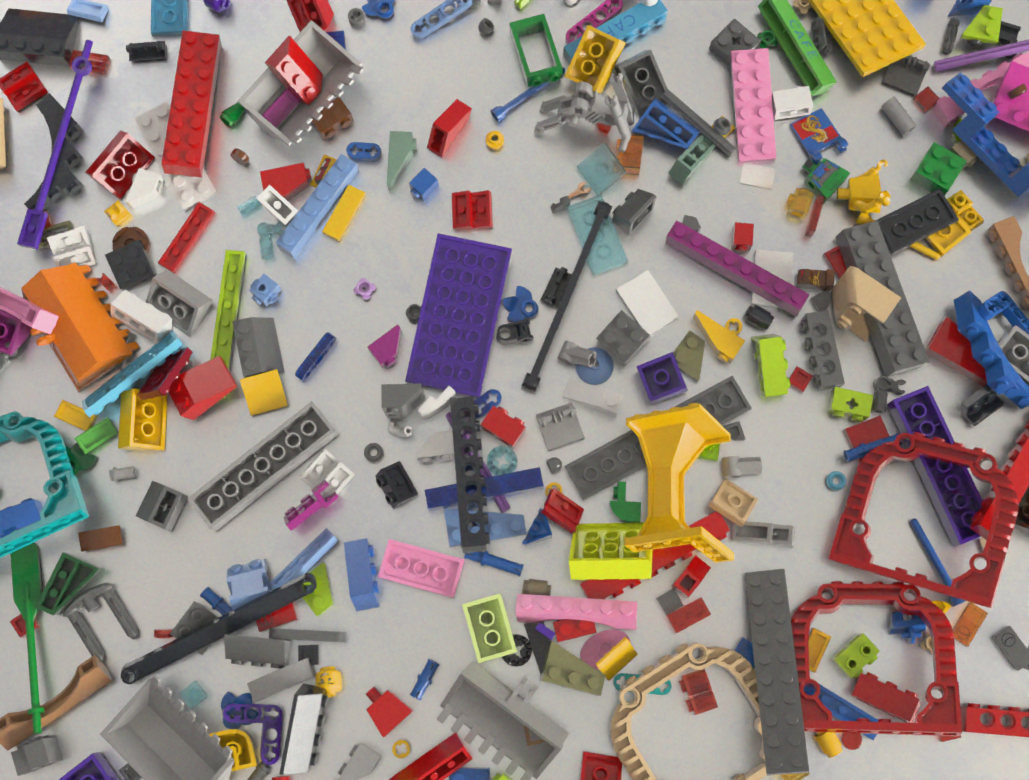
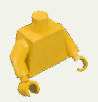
[837,159,891,214]

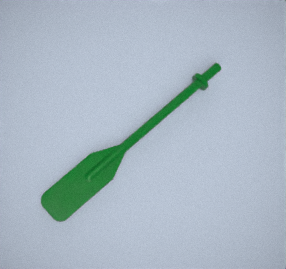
[10,543,45,734]

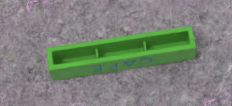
[758,0,837,96]

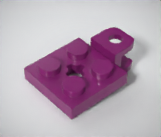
[283,480,339,531]

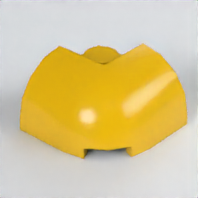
[209,729,257,771]

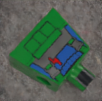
[802,158,850,204]

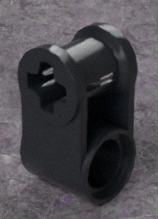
[496,320,534,345]

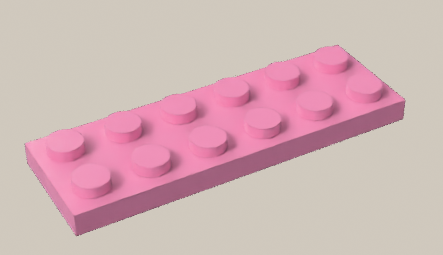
[730,48,776,162]

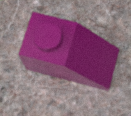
[367,324,402,369]

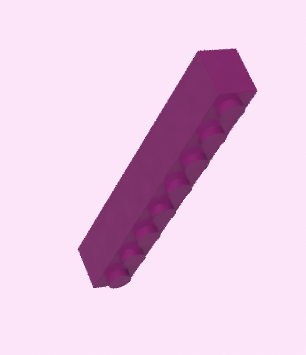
[665,220,810,317]

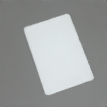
[740,162,776,189]

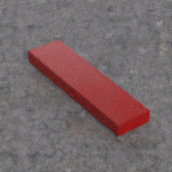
[158,202,215,274]

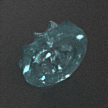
[487,446,518,477]

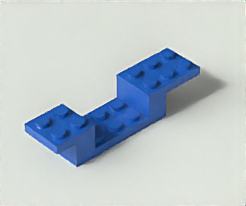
[942,72,1029,197]

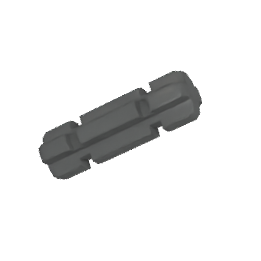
[942,18,960,53]

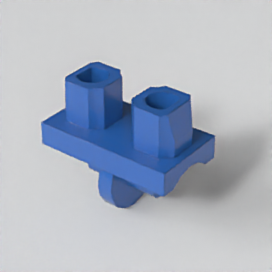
[888,612,926,644]

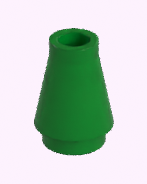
[220,102,245,127]

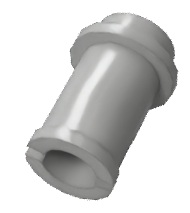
[109,466,136,482]

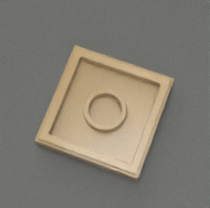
[708,478,758,527]

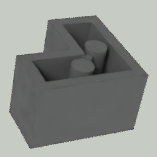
[11,735,63,776]

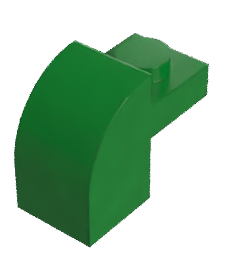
[609,481,641,523]

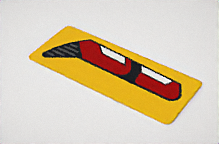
[310,155,337,188]

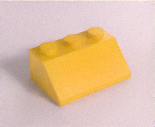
[564,25,626,94]
[118,389,167,451]

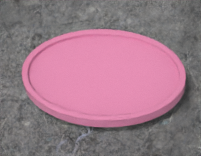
[581,629,631,669]

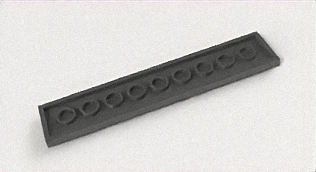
[564,375,752,501]
[745,569,810,776]

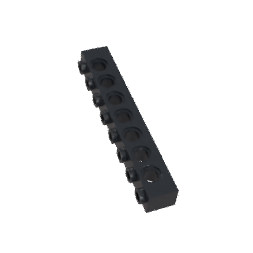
[450,396,490,553]

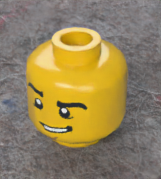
[315,666,342,698]

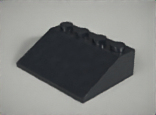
[0,8,80,67]

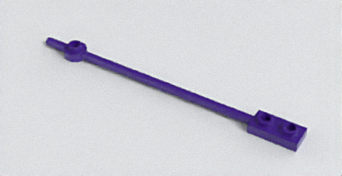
[17,40,93,250]

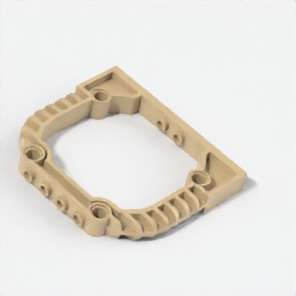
[610,642,767,780]

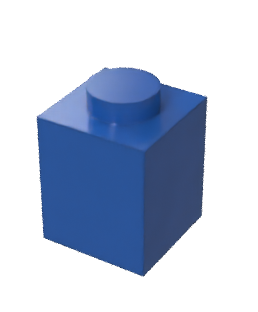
[409,168,439,201]

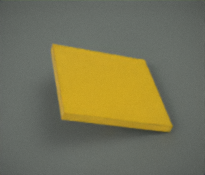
[240,369,288,416]
[596,637,638,681]

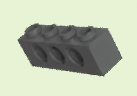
[801,310,845,391]

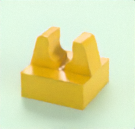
[104,200,132,227]

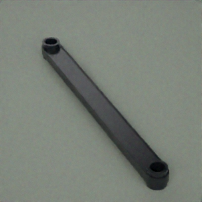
[521,201,613,392]
[121,573,317,684]

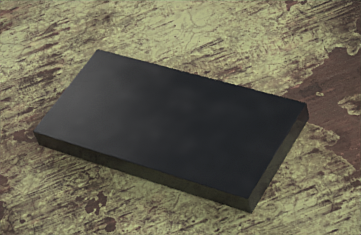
[875,189,959,255]

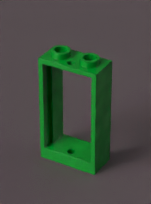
[509,14,563,87]

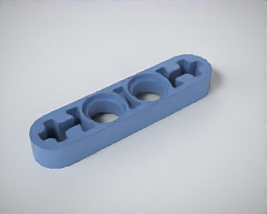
[410,0,473,40]

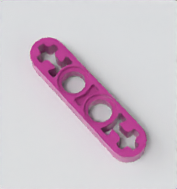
[565,0,623,44]

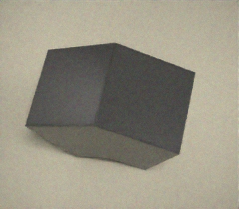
[682,215,701,232]

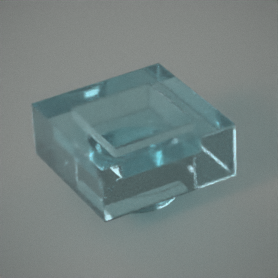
[179,680,208,709]

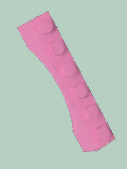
[932,51,1029,128]
[0,286,59,334]
[515,594,637,630]

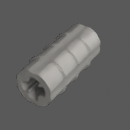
[881,96,917,136]

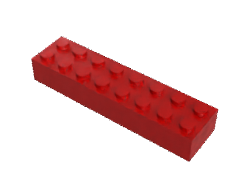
[161,30,222,178]

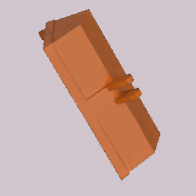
[21,263,139,393]

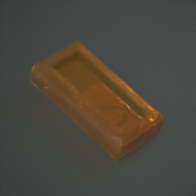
[953,602,988,647]

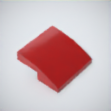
[0,61,48,112]
[452,190,493,230]

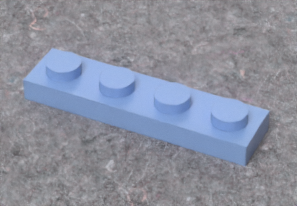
[270,528,338,589]

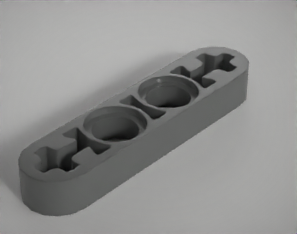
[269,628,346,642]

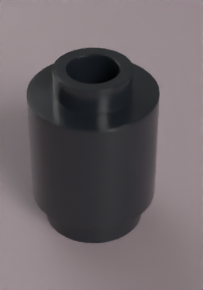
[744,304,774,330]

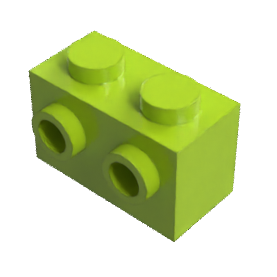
[831,633,880,679]

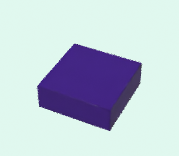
[535,623,555,640]

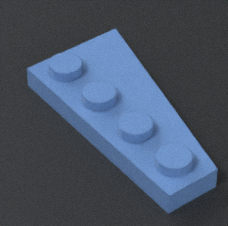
[444,508,527,547]

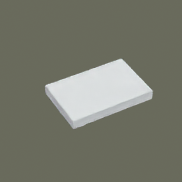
[751,249,793,308]
[616,270,679,335]

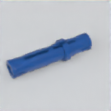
[843,433,903,463]
[464,551,524,576]

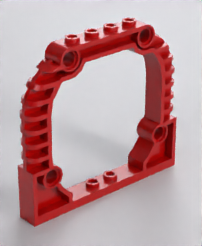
[829,432,1018,609]
[791,581,962,736]

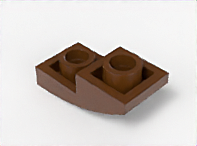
[78,525,123,552]

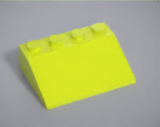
[569,522,652,580]

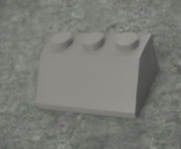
[146,269,212,336]

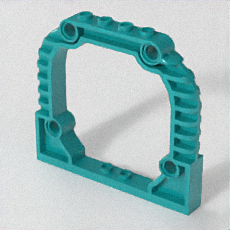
[0,411,89,558]

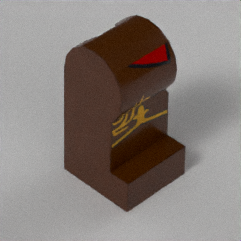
[797,269,835,291]

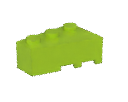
[751,334,790,397]

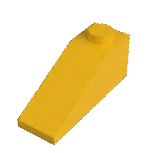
[693,310,745,364]

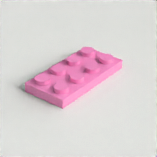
[378,539,465,598]

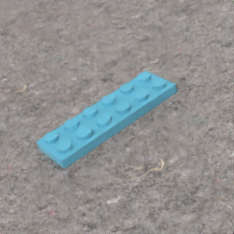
[82,330,183,417]

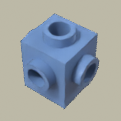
[249,274,281,306]

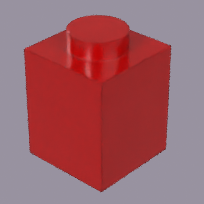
[731,222,754,253]

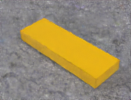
[322,184,366,241]

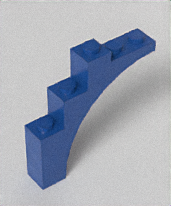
[953,290,1029,410]

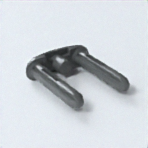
[63,582,139,662]

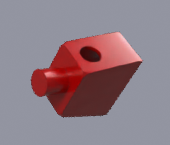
[365,686,414,738]

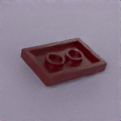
[136,347,193,400]

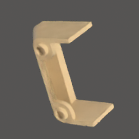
[832,266,901,342]

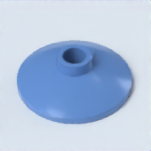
[576,347,614,385]

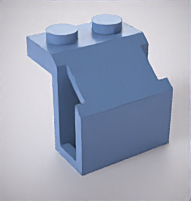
[226,559,272,610]

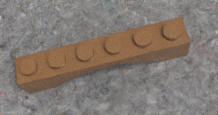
[988,216,1029,312]
[0,655,111,751]

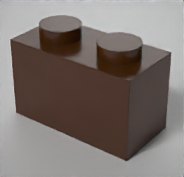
[311,97,353,140]

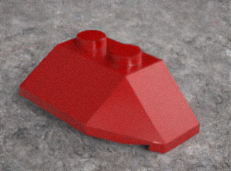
[287,0,334,32]

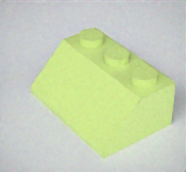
[462,593,517,663]

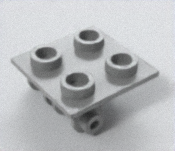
[536,402,585,451]

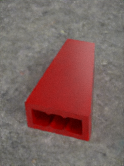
[925,316,987,386]

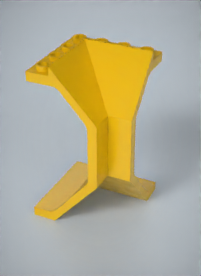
[625,403,734,563]

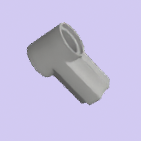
[557,340,597,368]
[722,456,762,478]

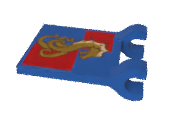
[789,108,849,165]

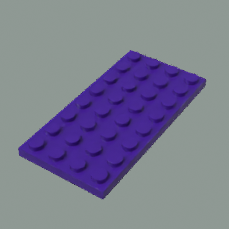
[405,233,512,398]

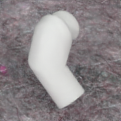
[387,421,413,437]

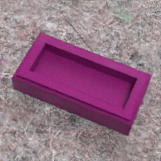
[261,89,300,128]

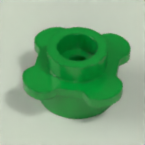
[757,30,778,49]

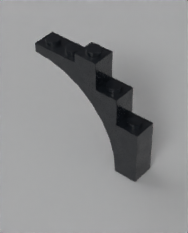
[24,93,83,211]

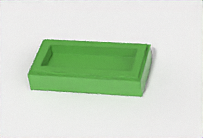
[74,417,119,454]

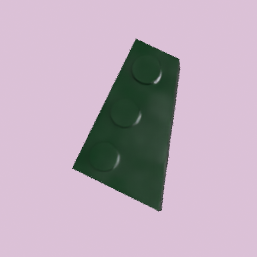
[35,552,103,616]

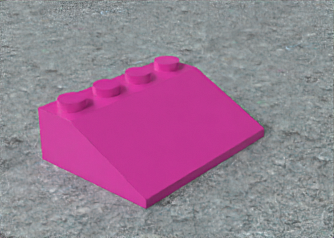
[991,61,1029,131]

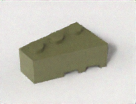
[539,641,605,696]

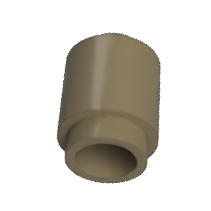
[522,579,551,596]

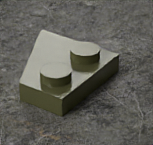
[673,330,705,382]

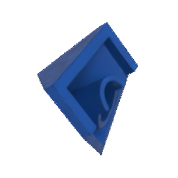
[947,0,992,17]
[522,508,552,546]

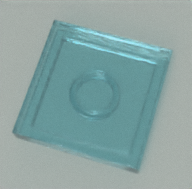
[576,143,627,196]

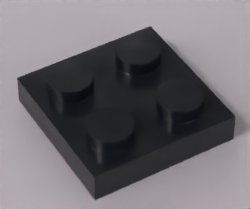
[105,240,156,289]

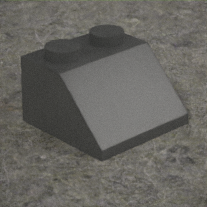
[612,189,657,235]

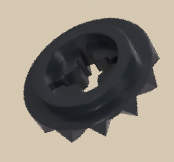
[502,634,532,667]

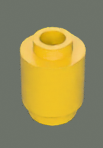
[814,732,842,758]

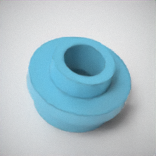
[826,471,846,491]

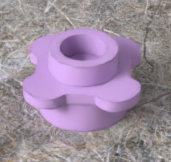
[353,278,376,300]

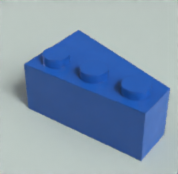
[631,98,700,149]

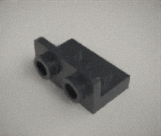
[961,384,1004,426]
[375,461,418,509]

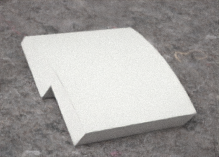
[47,226,96,267]
[418,386,457,420]
[299,449,355,499]

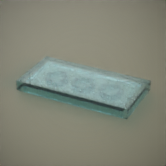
[567,194,628,276]

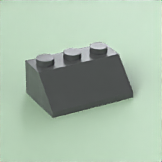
[232,317,285,378]
[381,383,425,422]
[224,634,292,669]

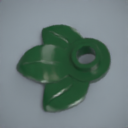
[65,443,96,476]

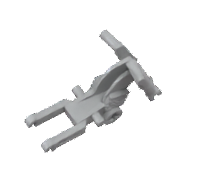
[534,73,635,153]

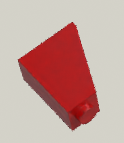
[427,99,472,158]
[260,162,312,201]

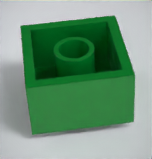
[910,142,967,196]

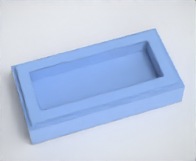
[67,0,109,22]

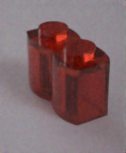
[678,669,718,715]

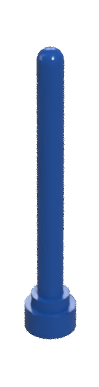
[490,67,565,123]
[910,518,965,607]

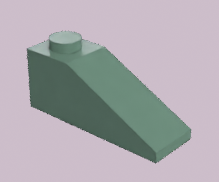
[387,131,417,190]
[668,134,716,185]

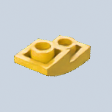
[947,190,984,231]

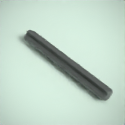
[661,89,735,156]

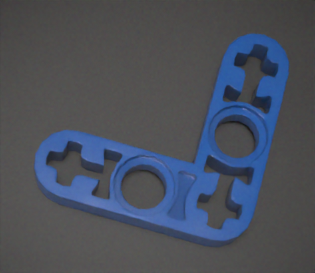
[977,291,1029,335]

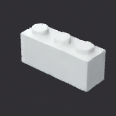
[111,290,172,344]

